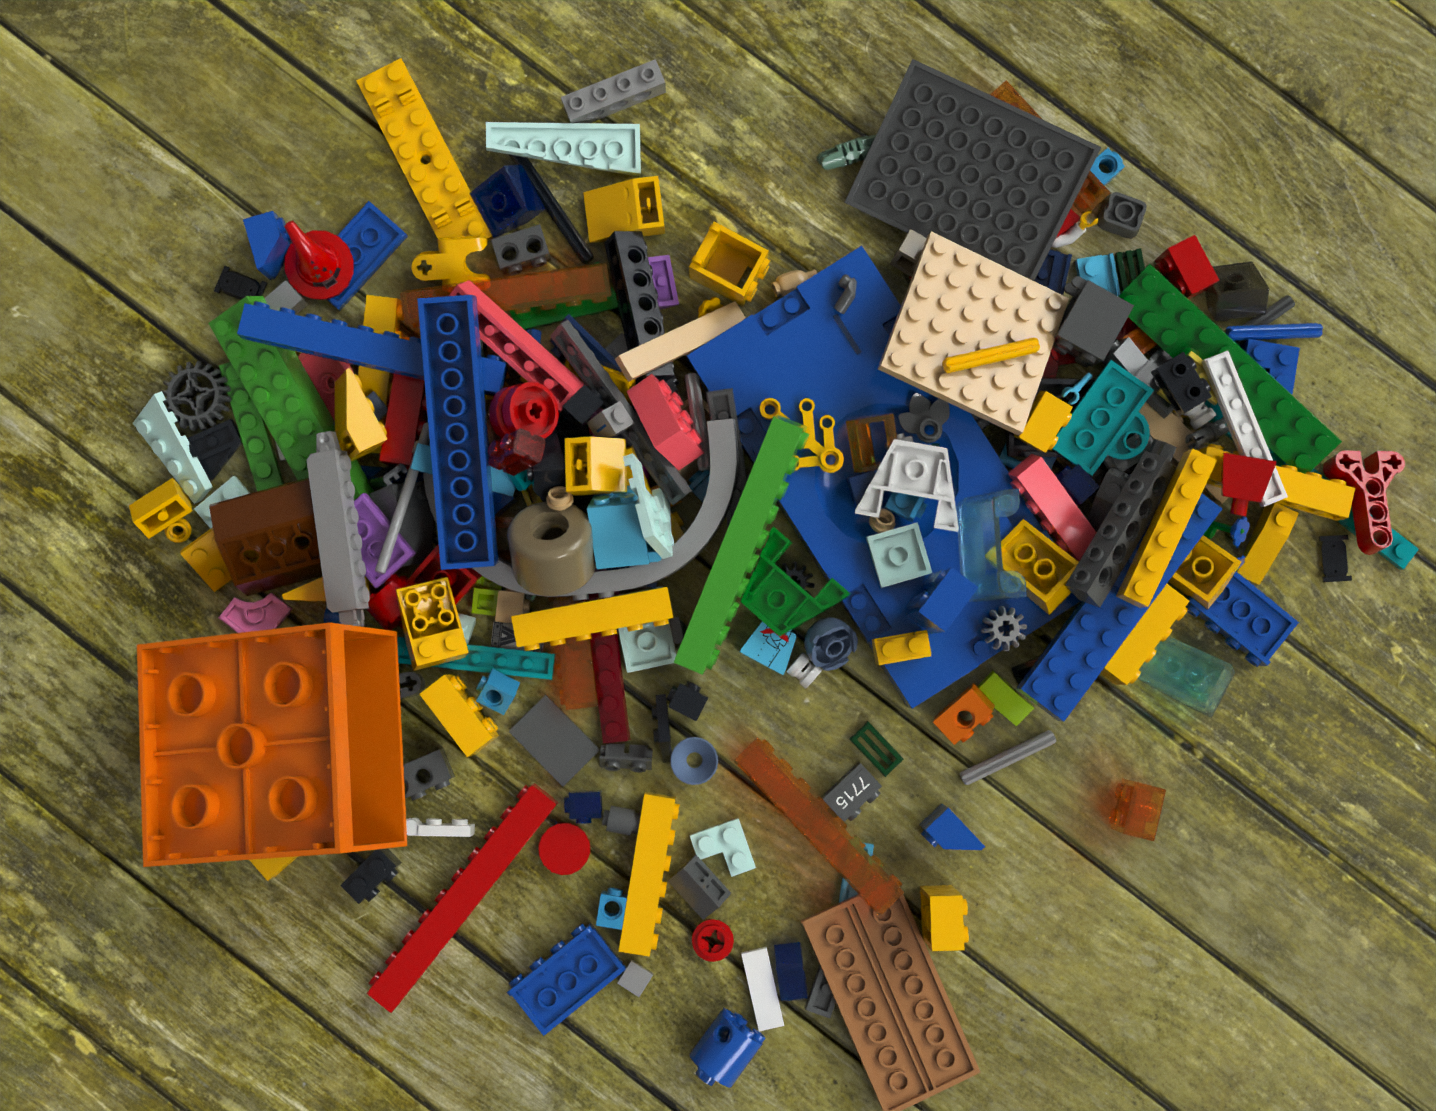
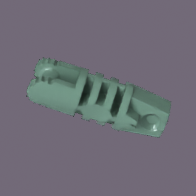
[817,134,877,170]

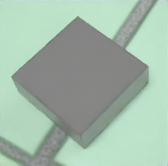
[617,960,653,997]

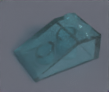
[1137,636,1235,718]

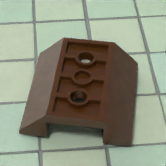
[209,477,322,596]

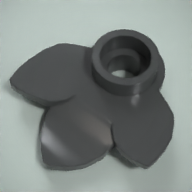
[898,393,950,443]

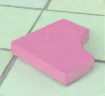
[218,593,293,633]

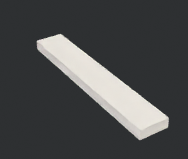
[1201,351,1288,507]

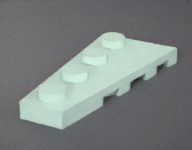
[133,391,213,504]

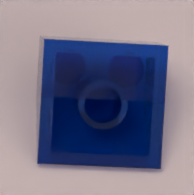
[470,165,545,238]

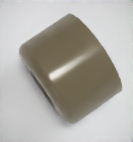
[507,501,596,596]

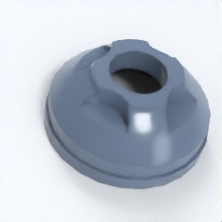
[671,737,718,785]

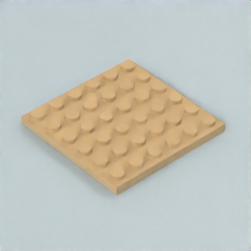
[878,231,1069,436]

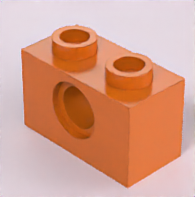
[933,683,995,745]

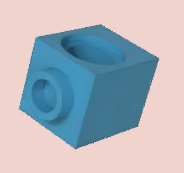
[1085,148,1125,193]
[476,668,520,715]
[596,888,628,930]

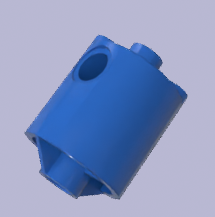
[689,1008,766,1088]

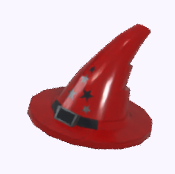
[284,221,354,300]

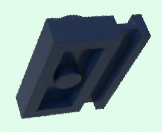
[1034,250,1072,295]

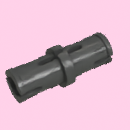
[1185,417,1230,450]

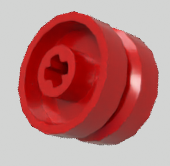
[489,382,559,444]

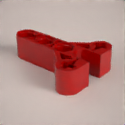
[1323,450,1405,555]

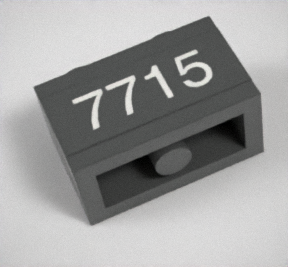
[821,762,882,822]

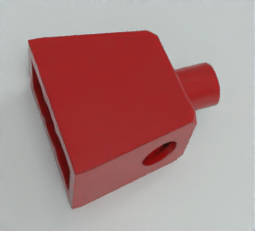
[1221,453,1276,516]

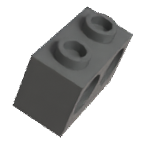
[491,224,551,275]

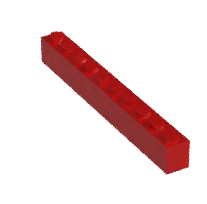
[366,783,559,1013]

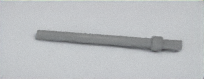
[375,423,430,574]

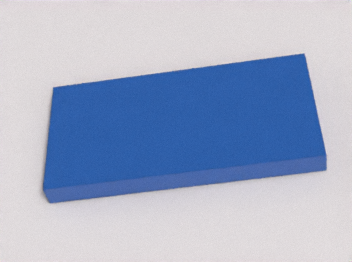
[328,201,408,311]

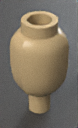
[771,269,817,297]

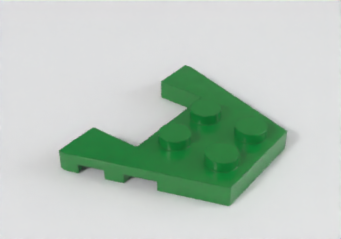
[741,526,851,637]

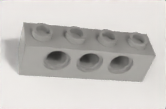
[561,59,666,123]

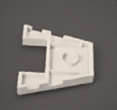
[855,439,959,532]

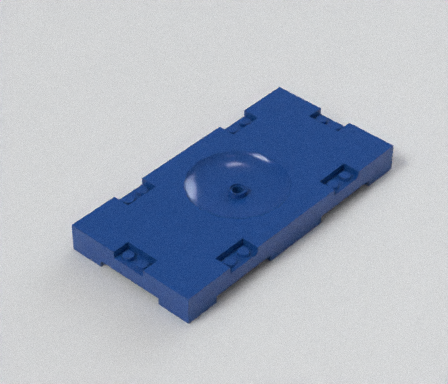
[686,246,1080,709]

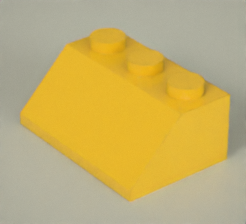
[1168,535,1241,610]

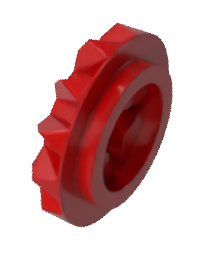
[692,919,734,962]

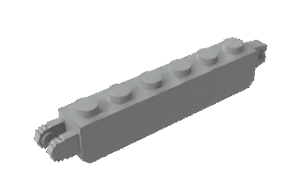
[306,431,370,627]

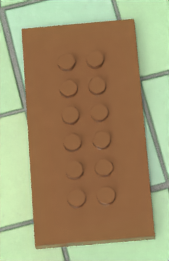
[801,877,981,1111]

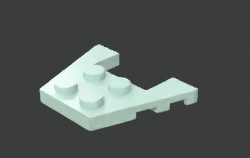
[623,453,674,559]

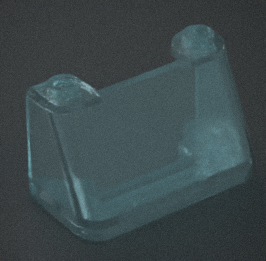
[956,489,1027,602]

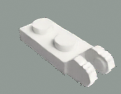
[406,818,475,837]

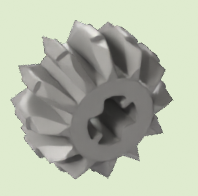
[981,606,1027,651]

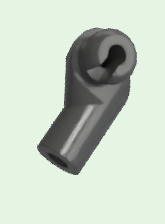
[833,274,857,314]

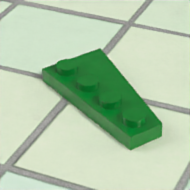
[508,261,618,331]

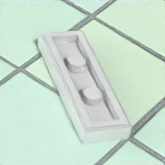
[741,947,784,1032]

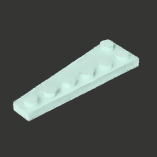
[486,122,641,176]

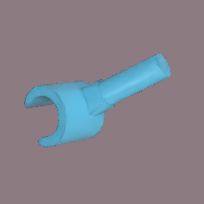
[1062,372,1093,405]

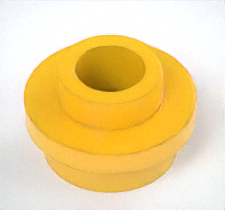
[164,518,192,543]

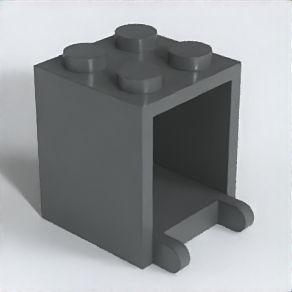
[1052,276,1134,368]

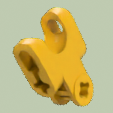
[411,235,491,292]

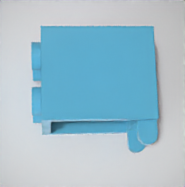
[587,486,662,569]

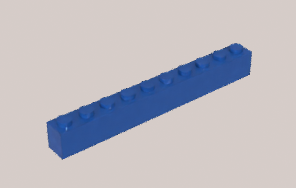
[237,301,508,396]

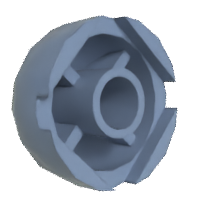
[804,617,858,671]

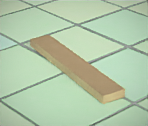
[615,301,745,382]

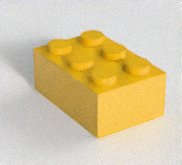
[419,674,499,757]
[920,885,969,951]

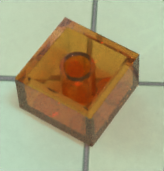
[1109,778,1166,841]

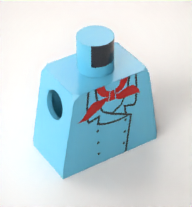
[739,621,797,675]

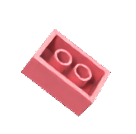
[626,374,704,470]

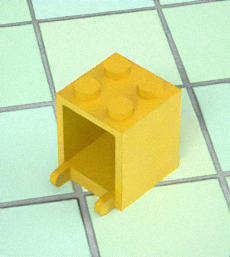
[689,222,771,307]

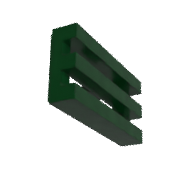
[1114,248,1145,292]
[849,721,904,777]

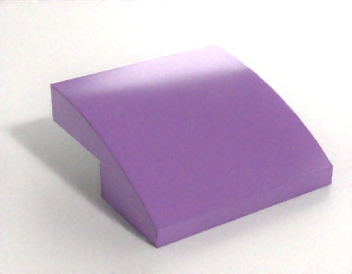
[640,255,679,310]

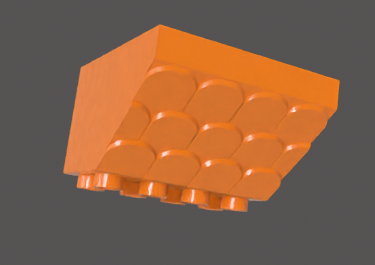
[137,623,407,867]

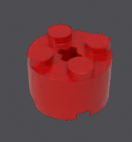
[367,574,411,631]

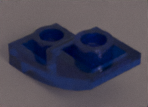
[774,942,808,1002]

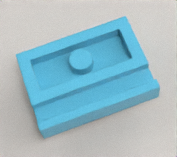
[1075,253,1121,296]

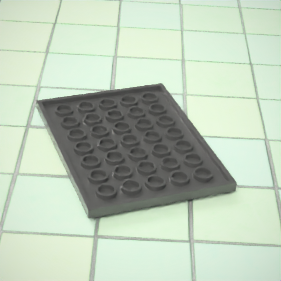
[844,59,1101,281]

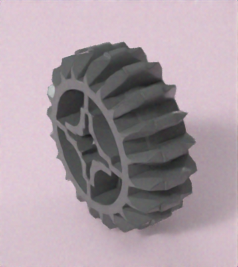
[160,361,232,431]

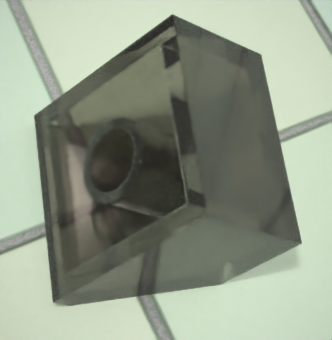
[1205,261,1269,321]

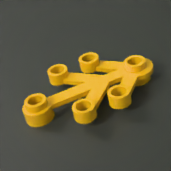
[759,398,844,473]

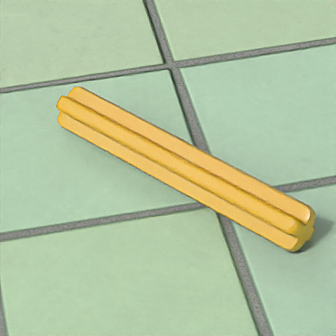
[942,337,1040,373]

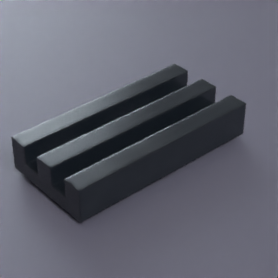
[367,463,408,489]

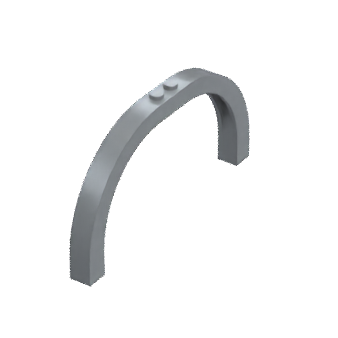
[423,419,739,600]

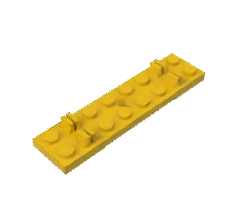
[356,58,494,241]

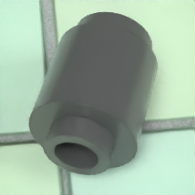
[602,806,641,836]

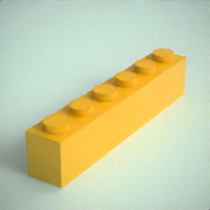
[358,295,405,453]
[1198,444,1355,521]
[1116,448,1217,608]
[511,587,673,651]
[618,792,680,957]

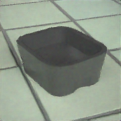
[1097,192,1147,239]

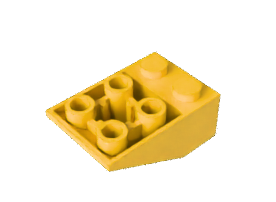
[583,176,665,243]
[335,368,387,462]
[396,577,469,671]

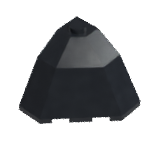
[525,419,593,516]

